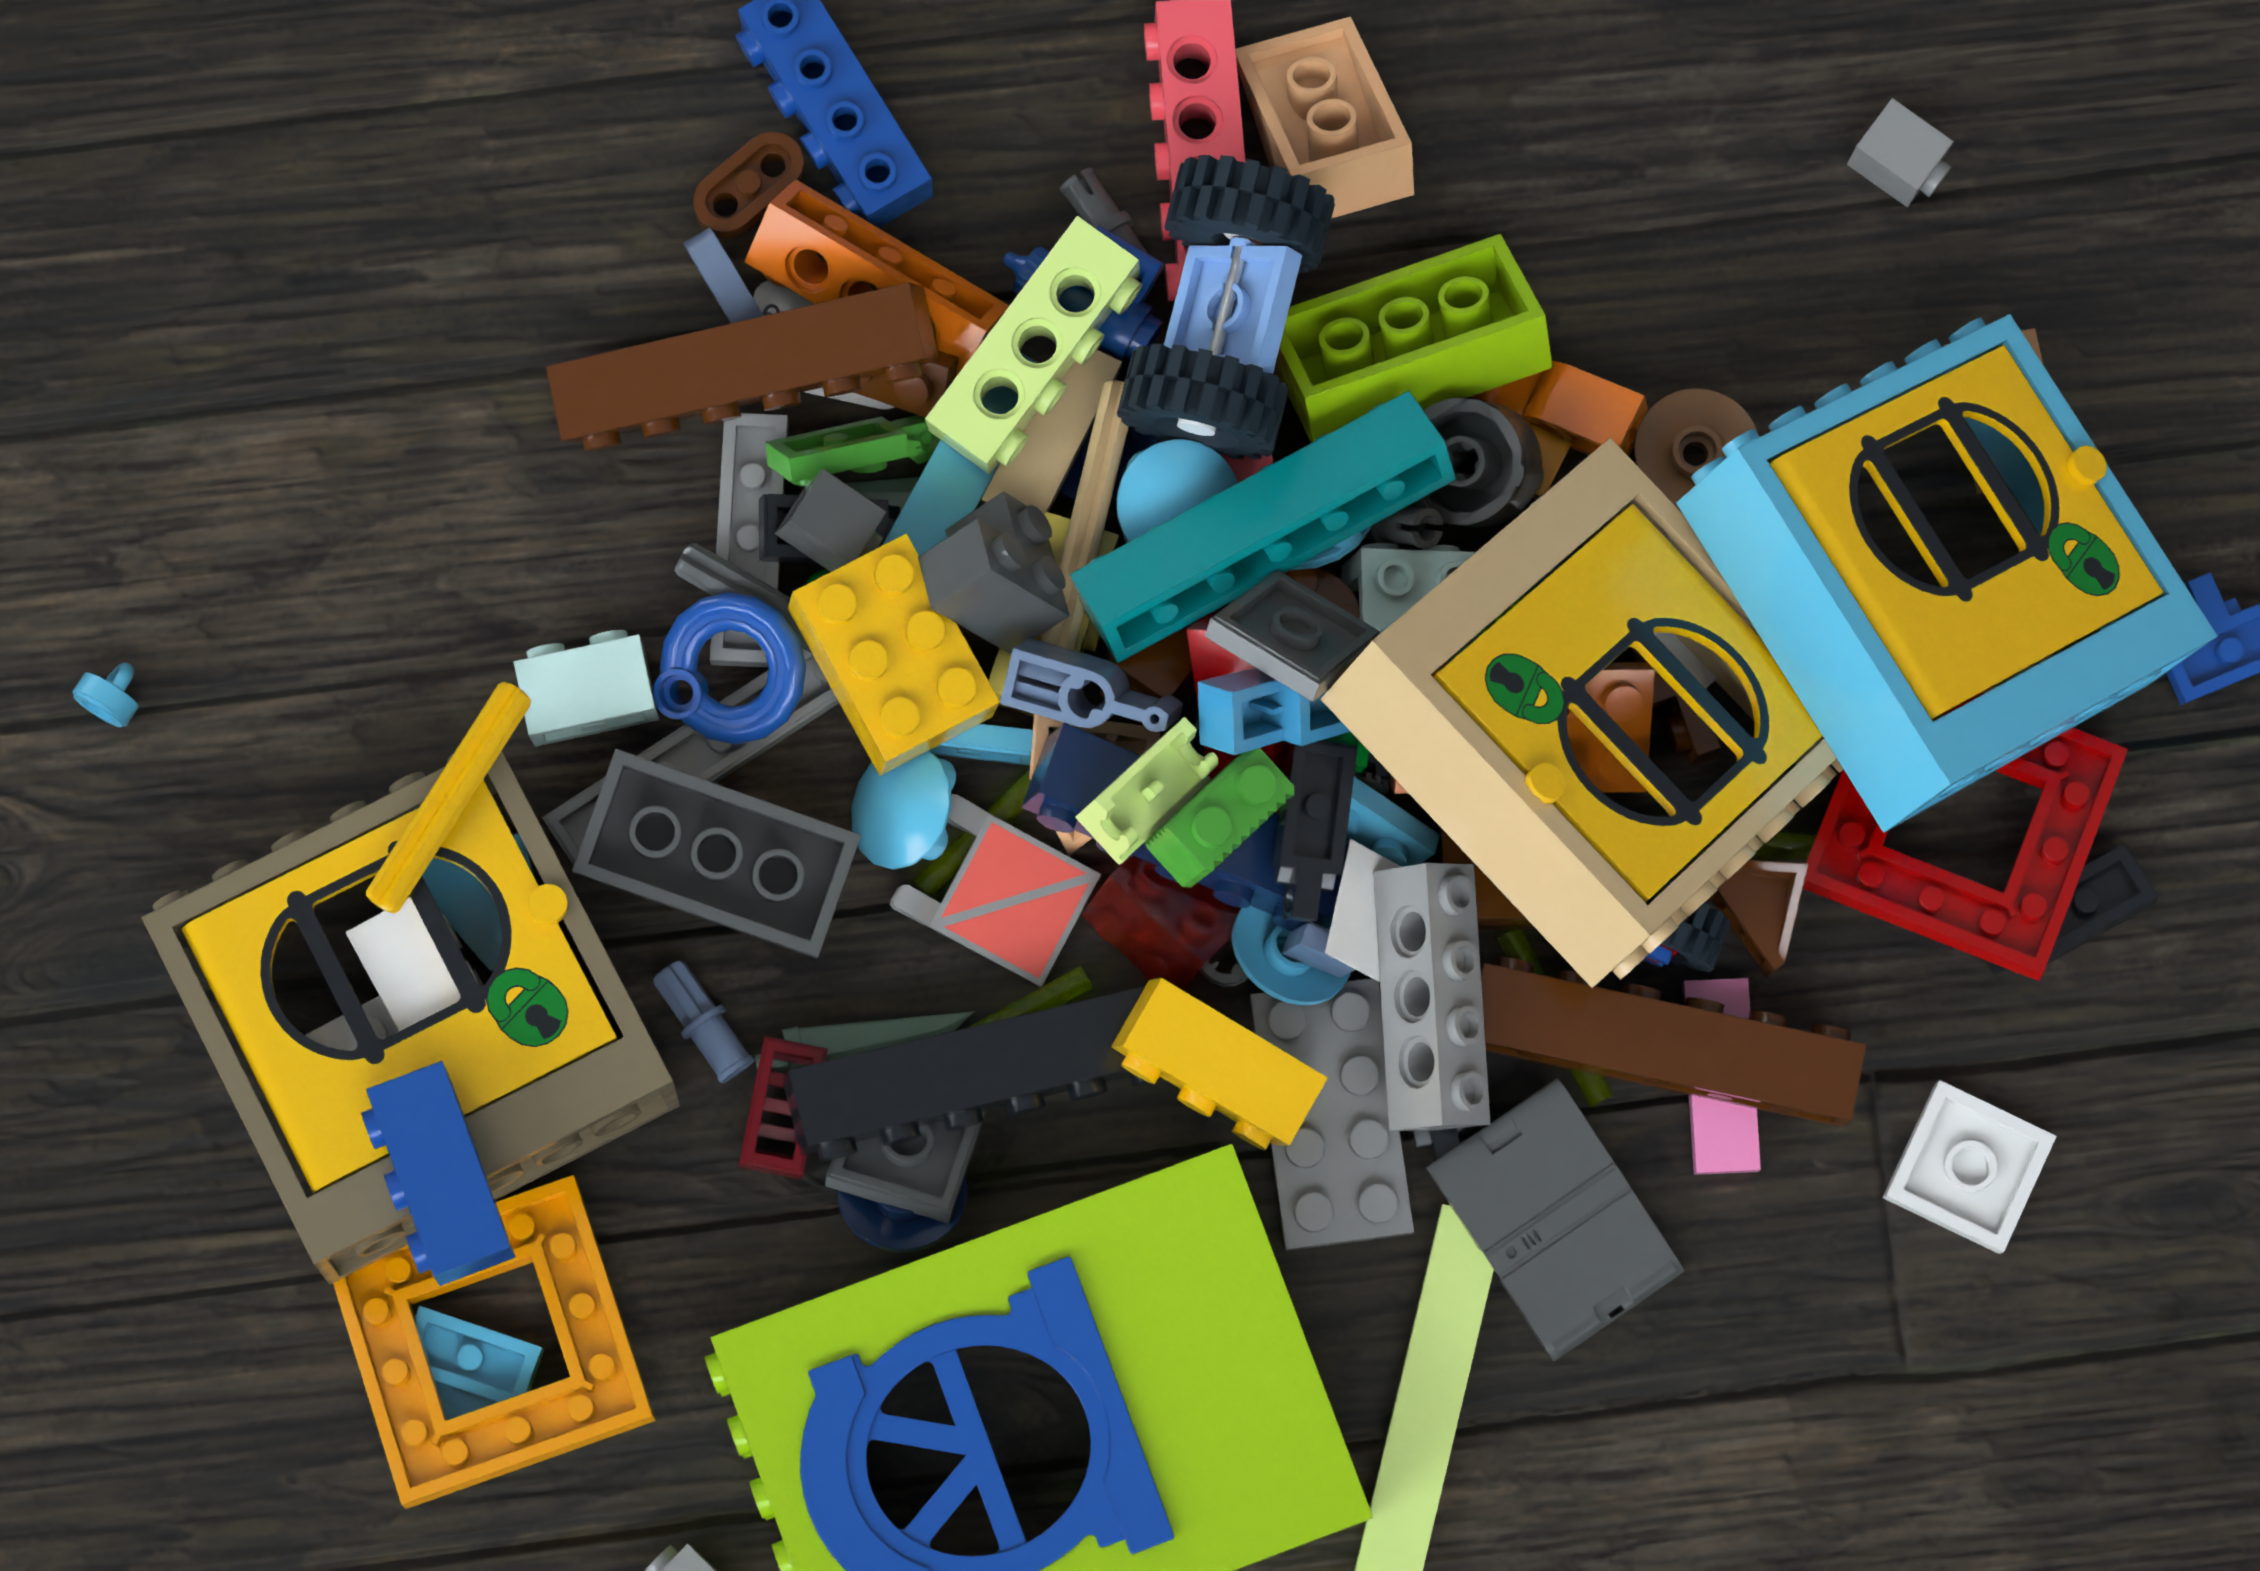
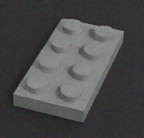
[1250,978,1414,1251]

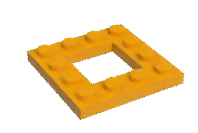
[333,1175,656,1509]

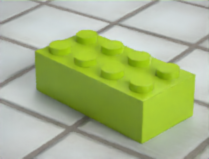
[1274,234,1553,443]

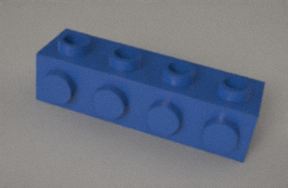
[735,0,933,228]

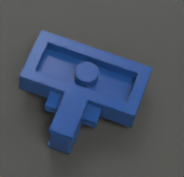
[2166,572,2260,706]

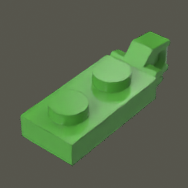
[765,415,940,486]

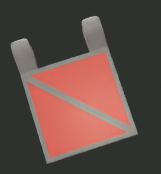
[890,794,1101,987]

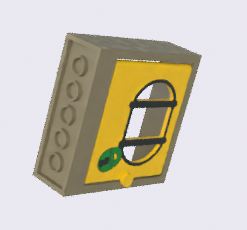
[141,751,680,1285]

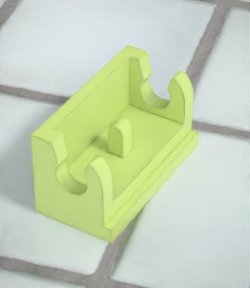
[1075,717,1218,865]

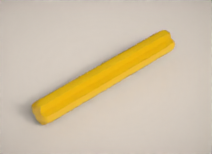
[366,682,531,914]

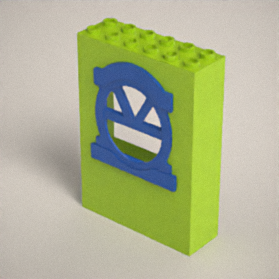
[704,1144,1373,1571]

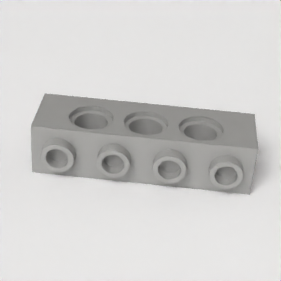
[1373,863,1491,1131]

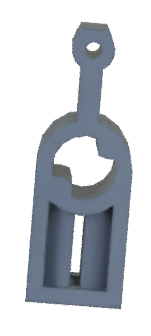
[1000,638,1183,732]

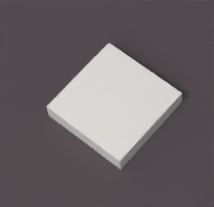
[1882,1080,2057,1254]

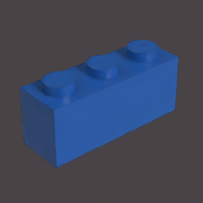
[361,1061,516,1286]

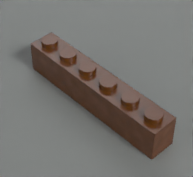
[546,282,939,452]
[1481,957,1867,1127]

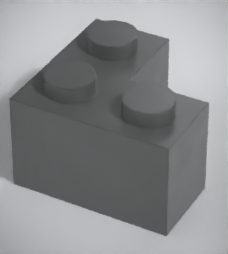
[918,491,1070,654]

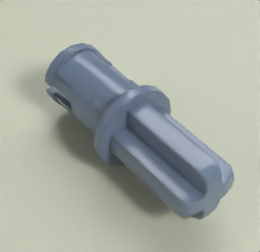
[653,960,755,1084]

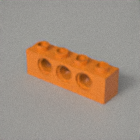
[744,179,1009,378]

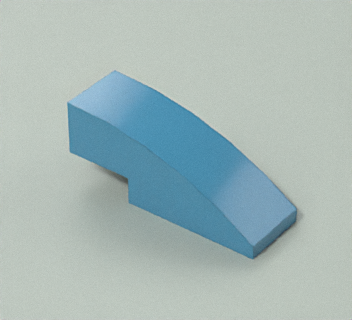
[1198,668,1350,755]

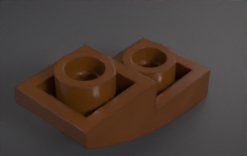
[1624,647,1721,767]

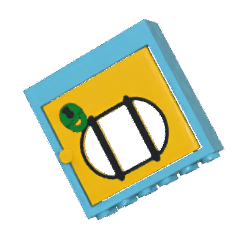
[1676,314,2218,833]

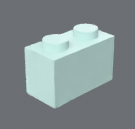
[513,630,659,747]

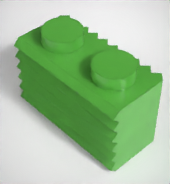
[1145,748,1294,888]

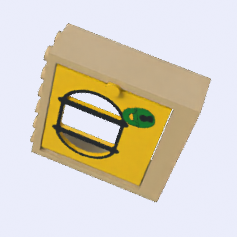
[1321,438,1843,988]

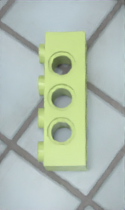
[925,216,1142,475]

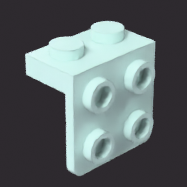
[1341,543,1487,663]

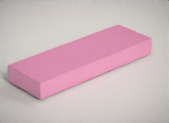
[1682,978,1761,1175]

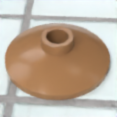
[1634,388,1758,510]

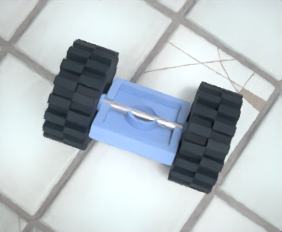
[1117,155,1335,459]

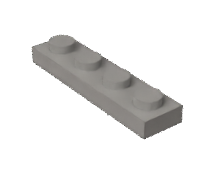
[710,413,789,668]

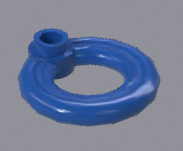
[653,592,806,745]

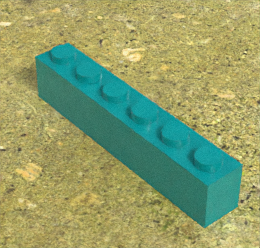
[1070,391,1456,663]

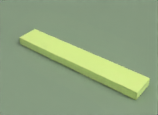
[1354,1204,1494,1571]

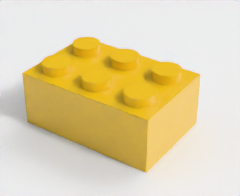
[787,533,1000,776]

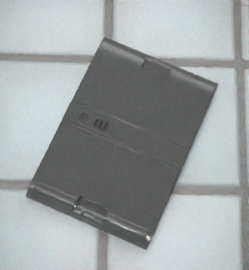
[1426,1078,1684,1362]

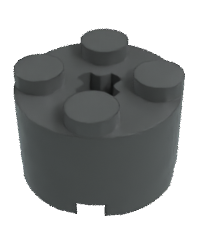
[1413,398,1544,528]

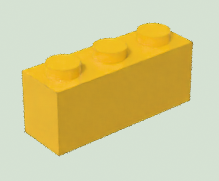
[1111,978,1328,1150]

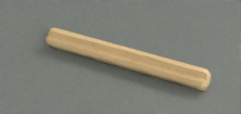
[1041,380,1129,651]

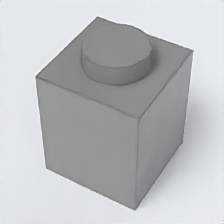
[1847,98,1954,207]

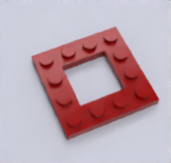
[1803,693,2128,981]

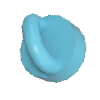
[72,662,139,727]

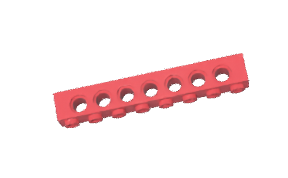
[1144,0,1273,483]

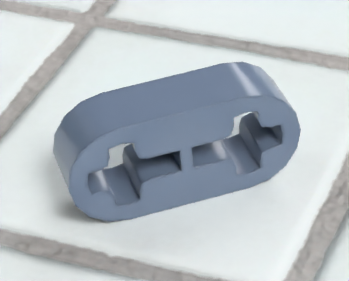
[683,227,763,324]

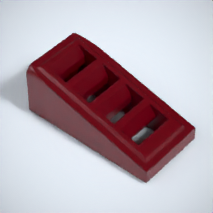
[738,1036,828,1179]

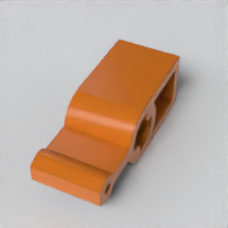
[1472,361,1649,457]

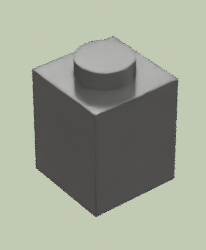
[775,469,886,572]

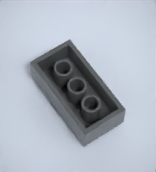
[572,749,861,959]

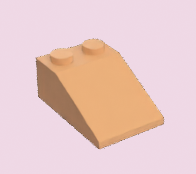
[1235,16,1414,219]

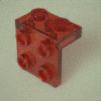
[1081,856,1241,992]

